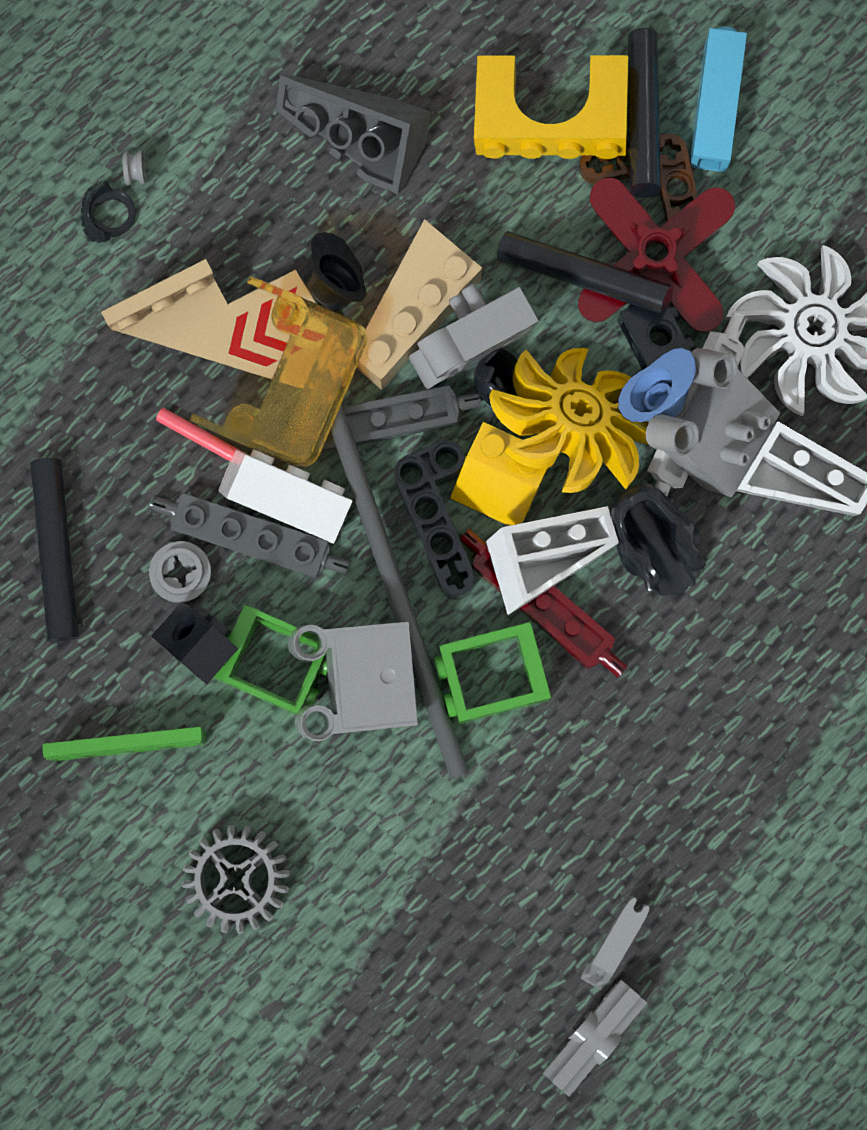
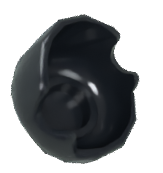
[474,348,517,406]

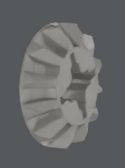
[149,541,211,603]

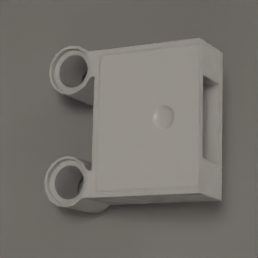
[408,284,539,390]
[646,348,780,498]
[288,622,418,741]

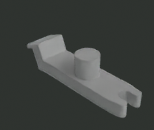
[580,896,650,990]

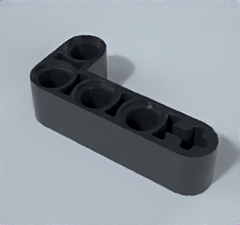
[394,440,475,600]

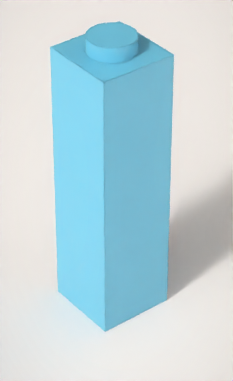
[690,26,747,172]

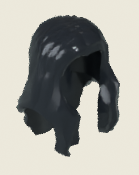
[610,483,706,596]

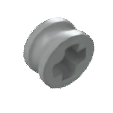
[122,150,146,185]

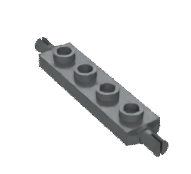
[275,385,481,456]
[150,493,351,578]

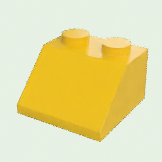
[450,422,548,526]

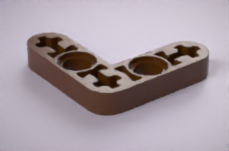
[579,134,698,222]

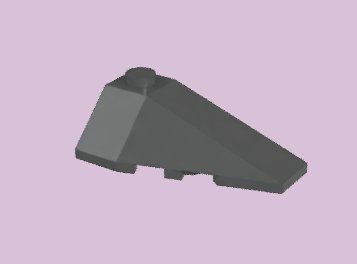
[276,73,431,194]

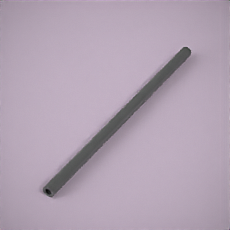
[312,369,469,779]

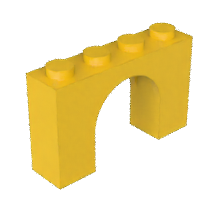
[474,55,628,159]

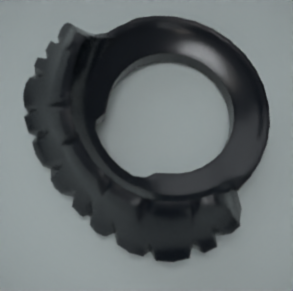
[81,181,136,243]

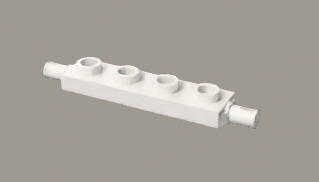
[647,313,748,496]

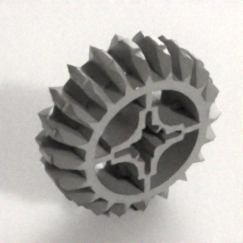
[182,825,290,934]

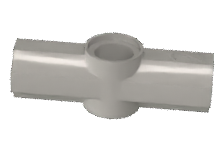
[542,979,647,1096]

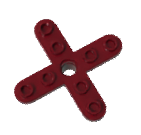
[578,178,735,333]

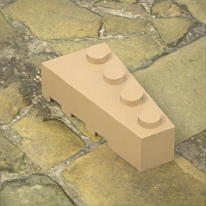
[352,219,482,390]

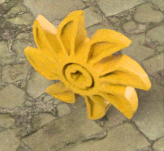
[489,348,649,493]

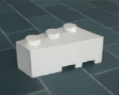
[736,422,867,516]
[218,449,352,544]
[486,506,619,615]

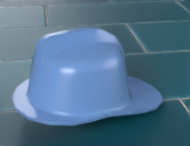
[619,348,696,422]

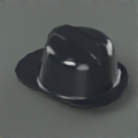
[306,232,367,315]

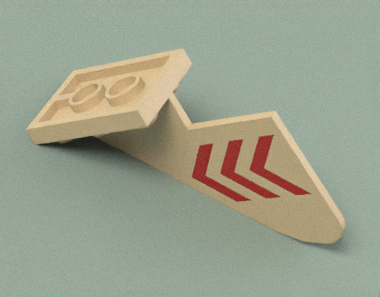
[101,259,352,390]

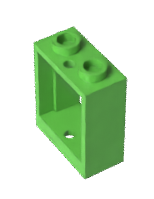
[214,605,328,715]
[434,622,551,724]

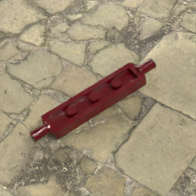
[460,528,628,678]

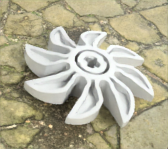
[725,245,867,416]

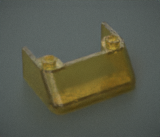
[190,276,367,467]

